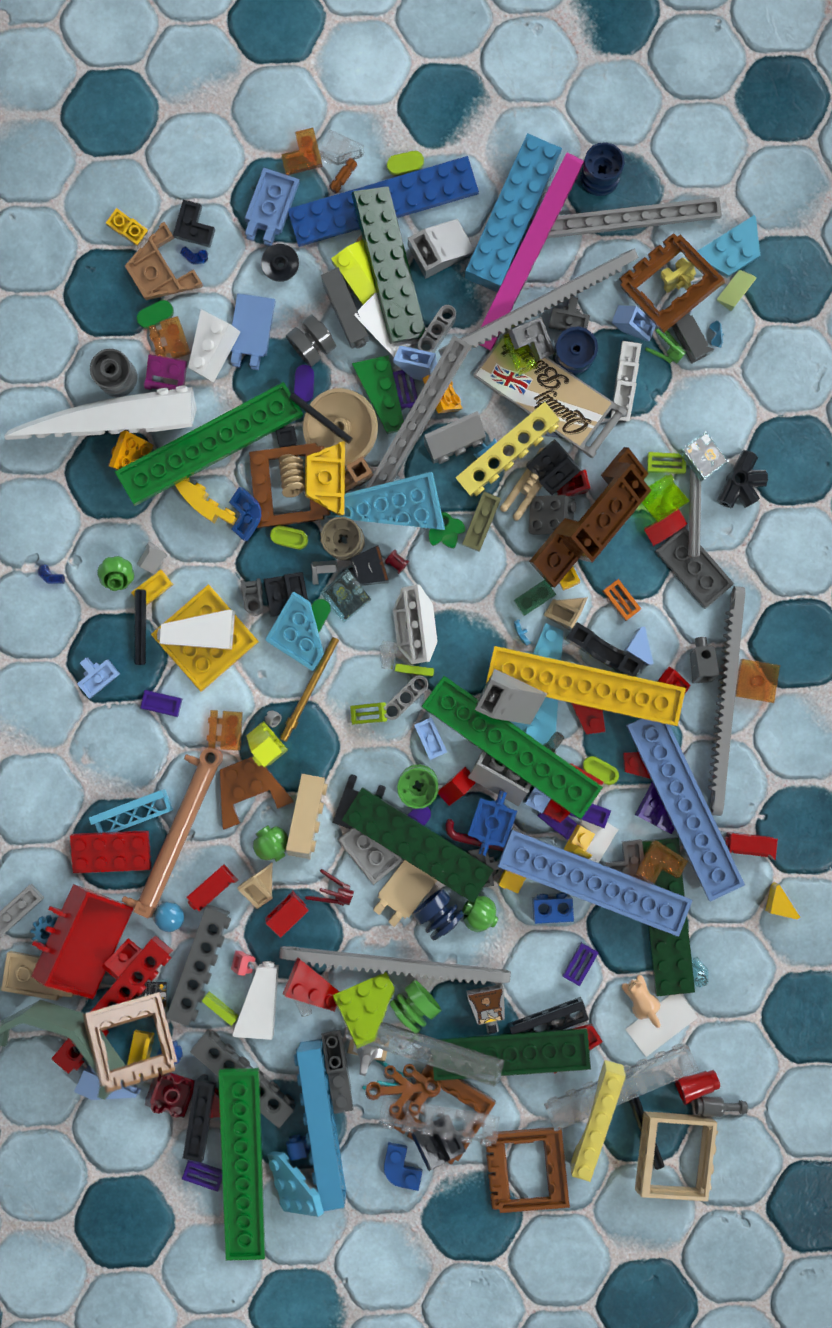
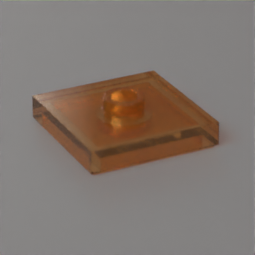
[735,659,780,703]

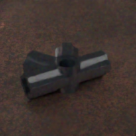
[717,450,768,508]

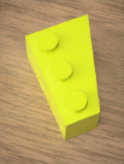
[246,721,288,767]

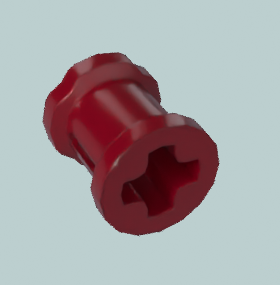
[384,550,410,574]

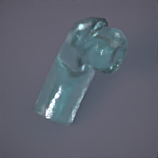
[692,957,709,987]

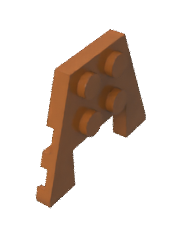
[220,757,294,830]

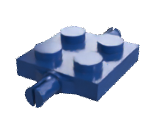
[468,790,518,856]

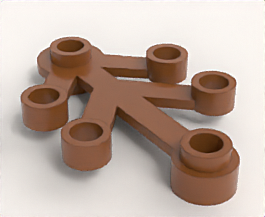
[365,1064,441,1118]

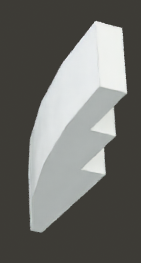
[611,341,642,421]

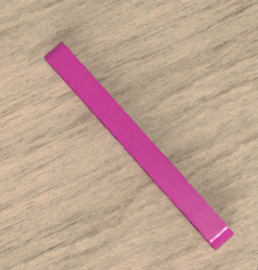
[480,152,584,351]

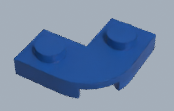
[229,487,261,541]
[384,1142,422,1191]

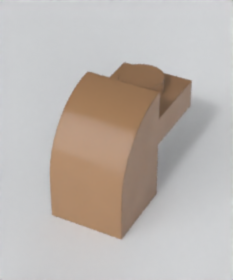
[345,456,374,493]

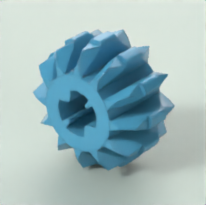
[30,915,58,944]

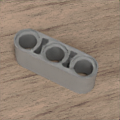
[418,305,456,353]
[384,676,428,720]

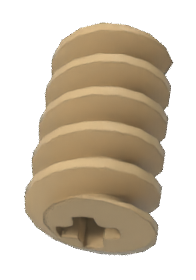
[279,454,305,498]

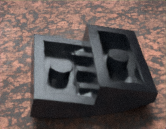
[526,439,581,495]
[263,572,308,617]
[411,1115,466,1171]

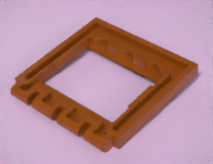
[619,233,725,333]
[249,443,331,528]
[392,1059,496,1165]
[485,1126,570,1213]

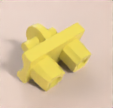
[661,257,696,293]

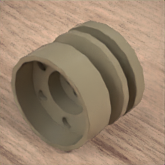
[321,517,365,561]

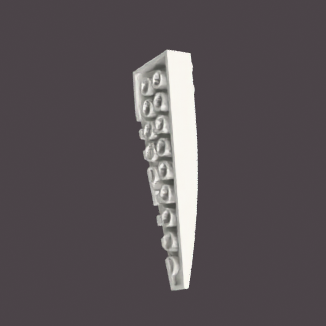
[4,385,197,440]

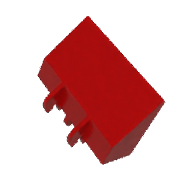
[31,884,134,999]

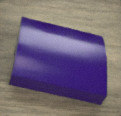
[635,782,674,834]

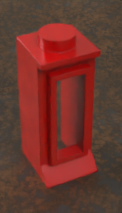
[723,832,778,861]
[187,864,238,911]

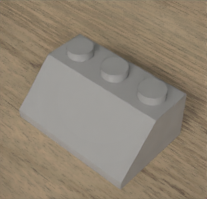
[424,411,486,464]
[468,751,531,806]

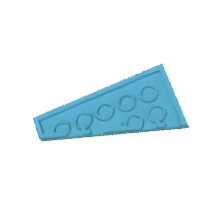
[327,472,445,530]
[509,623,564,751]

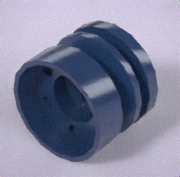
[580,142,625,196]
[412,888,464,941]

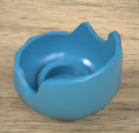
[154,902,184,932]

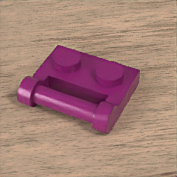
[144,354,187,390]

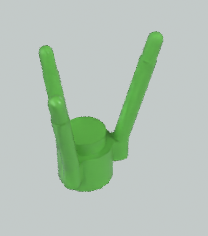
[645,329,686,364]

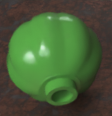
[97,556,134,591]
[253,825,288,862]
[462,896,498,932]

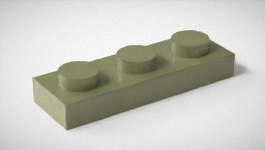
[462,491,501,552]

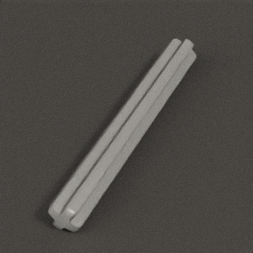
[688,464,701,558]

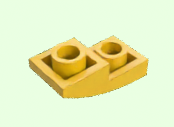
[106,208,148,246]

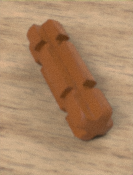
[329,158,357,193]

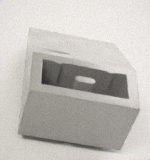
[408,219,475,279]
[475,669,547,725]

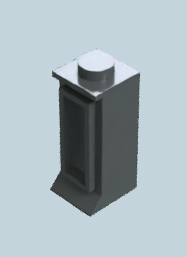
[672,311,714,364]

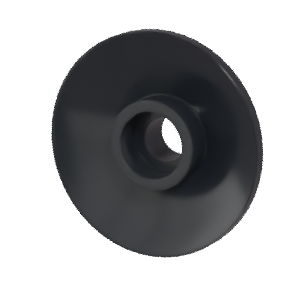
[261,244,299,282]

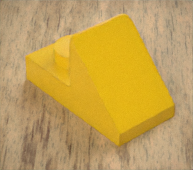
[563,824,595,859]

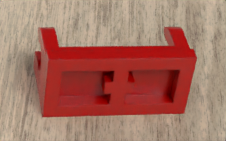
[265,891,309,938]

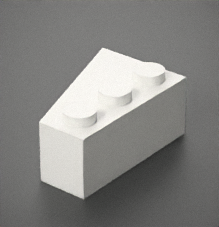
[188,309,240,383]

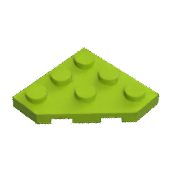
[333,972,394,1049]

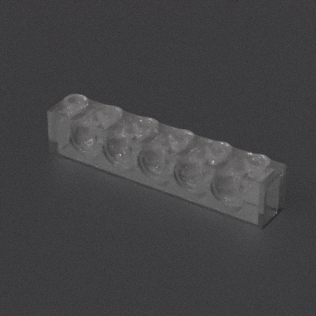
[379,1096,500,1147]

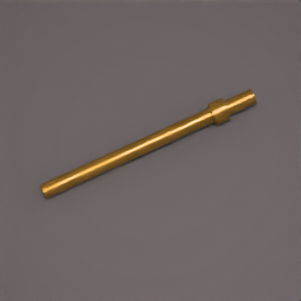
[280,637,339,742]

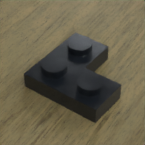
[173,199,215,248]

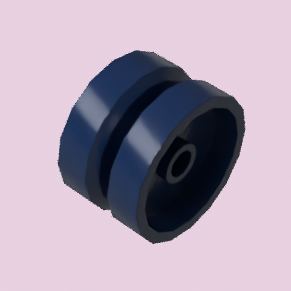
[553,326,598,375]

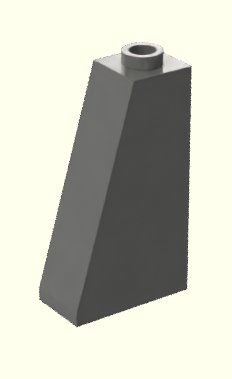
[321,267,369,349]

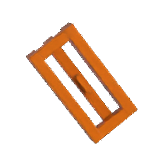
[603,579,641,621]

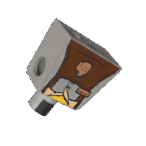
[467,984,505,1033]

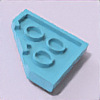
[265,592,324,671]
[267,1151,324,1217]

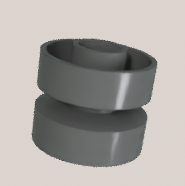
[286,314,336,367]
[90,349,137,397]

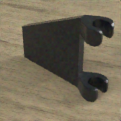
[332,774,386,829]

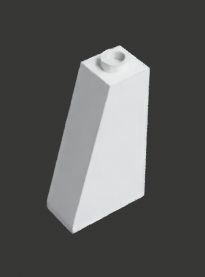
[157,610,235,650]
[233,961,279,1040]

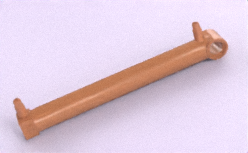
[122,748,223,918]

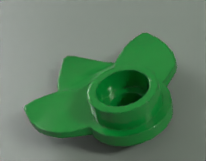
[429,512,466,549]

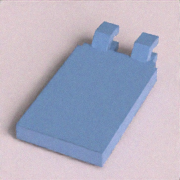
[245,167,300,247]
[230,293,276,370]

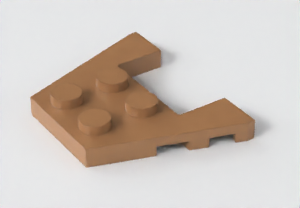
[125,222,203,300]

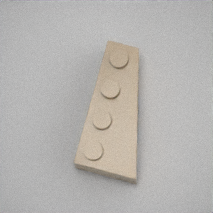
[286,774,328,859]

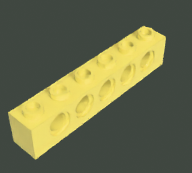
[456,402,560,497]

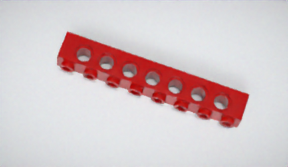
[51,935,173,1074]

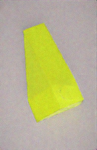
[331,239,377,306]

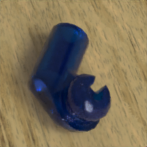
[180,246,208,265]
[37,564,65,584]

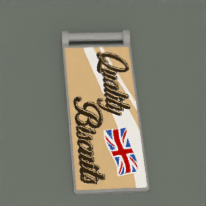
[474,331,627,458]

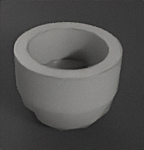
[264,711,282,728]

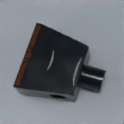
[342,545,389,586]

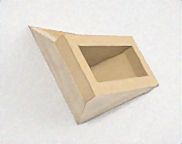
[544,597,588,630]
[237,862,273,909]

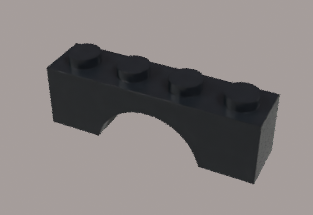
[565,622,644,677]

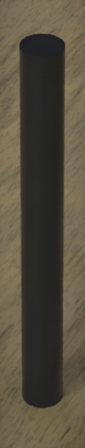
[289,393,353,444]

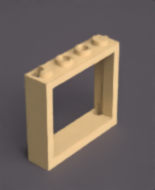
[635,1111,718,1201]

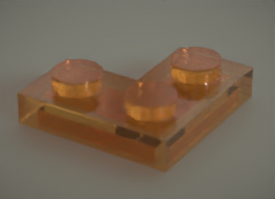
[281,128,323,175]
[635,840,688,884]

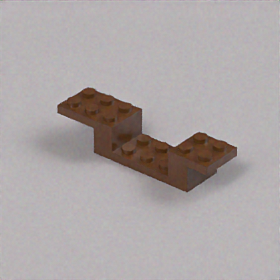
[529,447,652,588]

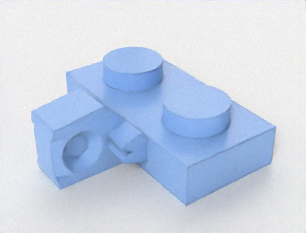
[77,658,120,699]

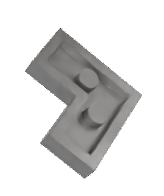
[508,317,555,361]

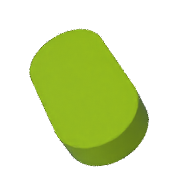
[387,151,424,176]
[270,525,308,550]
[582,756,619,785]

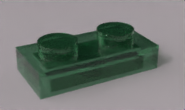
[513,580,556,616]

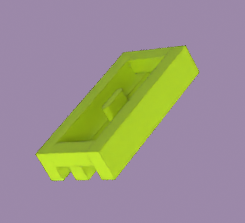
[647,452,687,474]
[395,664,434,677]
[350,702,387,725]
[202,991,239,1026]

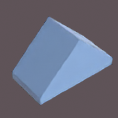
[624,626,654,665]

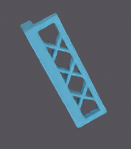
[89,789,173,833]

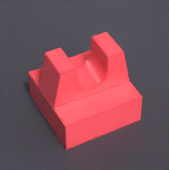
[231,950,256,976]

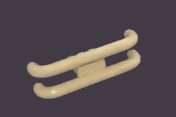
[500,448,544,521]

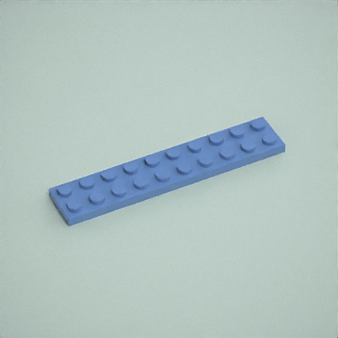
[626,718,745,902]
[497,829,693,937]

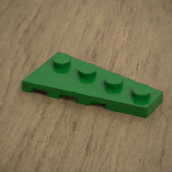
[352,355,404,434]

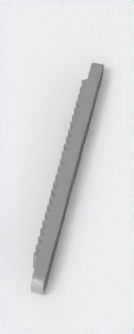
[438,249,639,356]
[708,586,745,816]
[279,946,511,985]

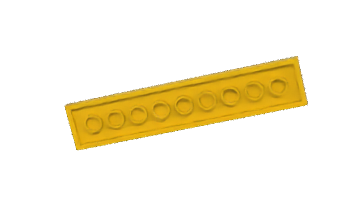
[486,646,686,726]

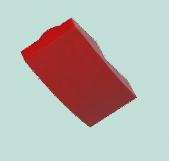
[644,507,687,546]

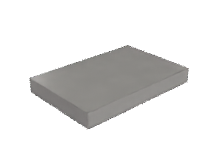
[338,827,403,885]

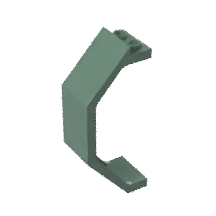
[0,1000,125,1100]

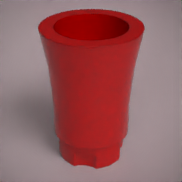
[675,1070,721,1105]

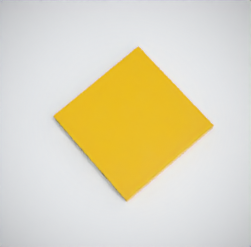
[151,584,259,692]

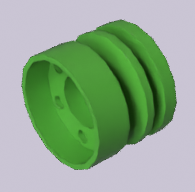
[397,764,438,809]
[390,979,441,1034]

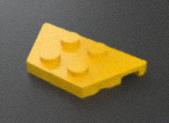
[305,441,345,516]

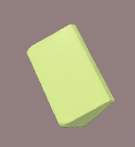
[716,270,756,311]

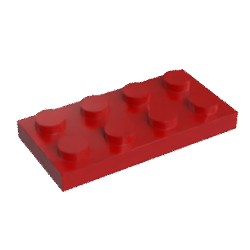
[70,831,151,873]

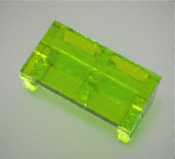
[503,334,538,375]

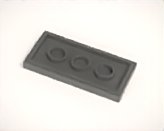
[655,526,734,609]

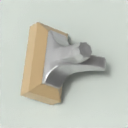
[347,1037,389,1076]

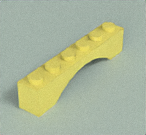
[570,1060,626,1182]

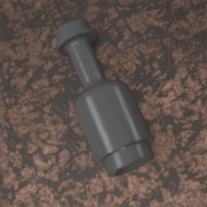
[694,1096,748,1117]

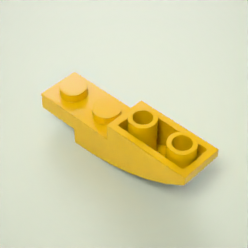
[175,478,237,525]

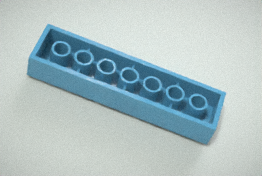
[465,133,562,293]
[294,1039,347,1211]

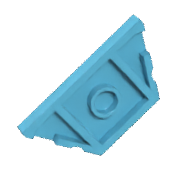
[697,215,760,278]

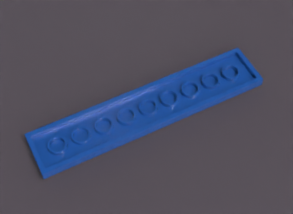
[288,156,479,247]

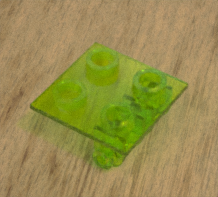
[642,474,690,522]

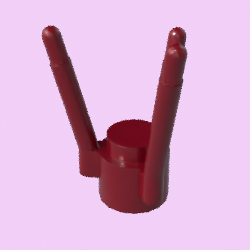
[305,869,354,906]

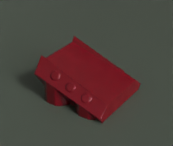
[145,1069,195,1118]

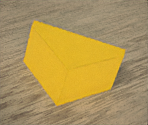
[765,882,801,920]

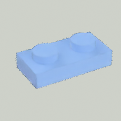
[414,717,447,760]

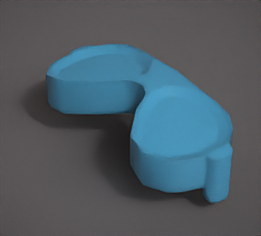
[710,320,724,348]
[474,438,497,459]
[514,619,531,646]

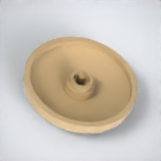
[303,388,378,466]

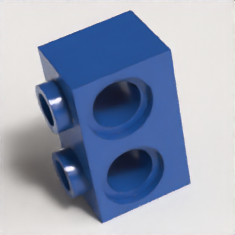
[532,893,574,924]

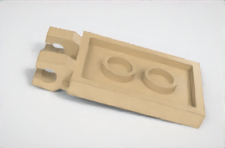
[373,860,438,927]
[1,951,76,1001]

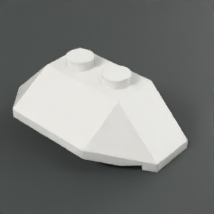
[393,585,437,664]

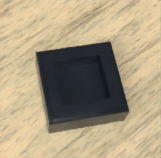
[276,426,298,448]

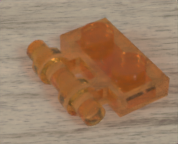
[148,316,191,359]
[206,710,243,751]

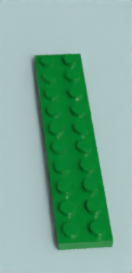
[115,382,303,506]
[421,676,603,820]
[219,1068,266,1261]

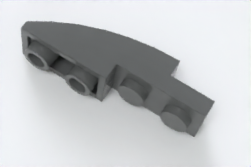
[321,1030,354,1114]

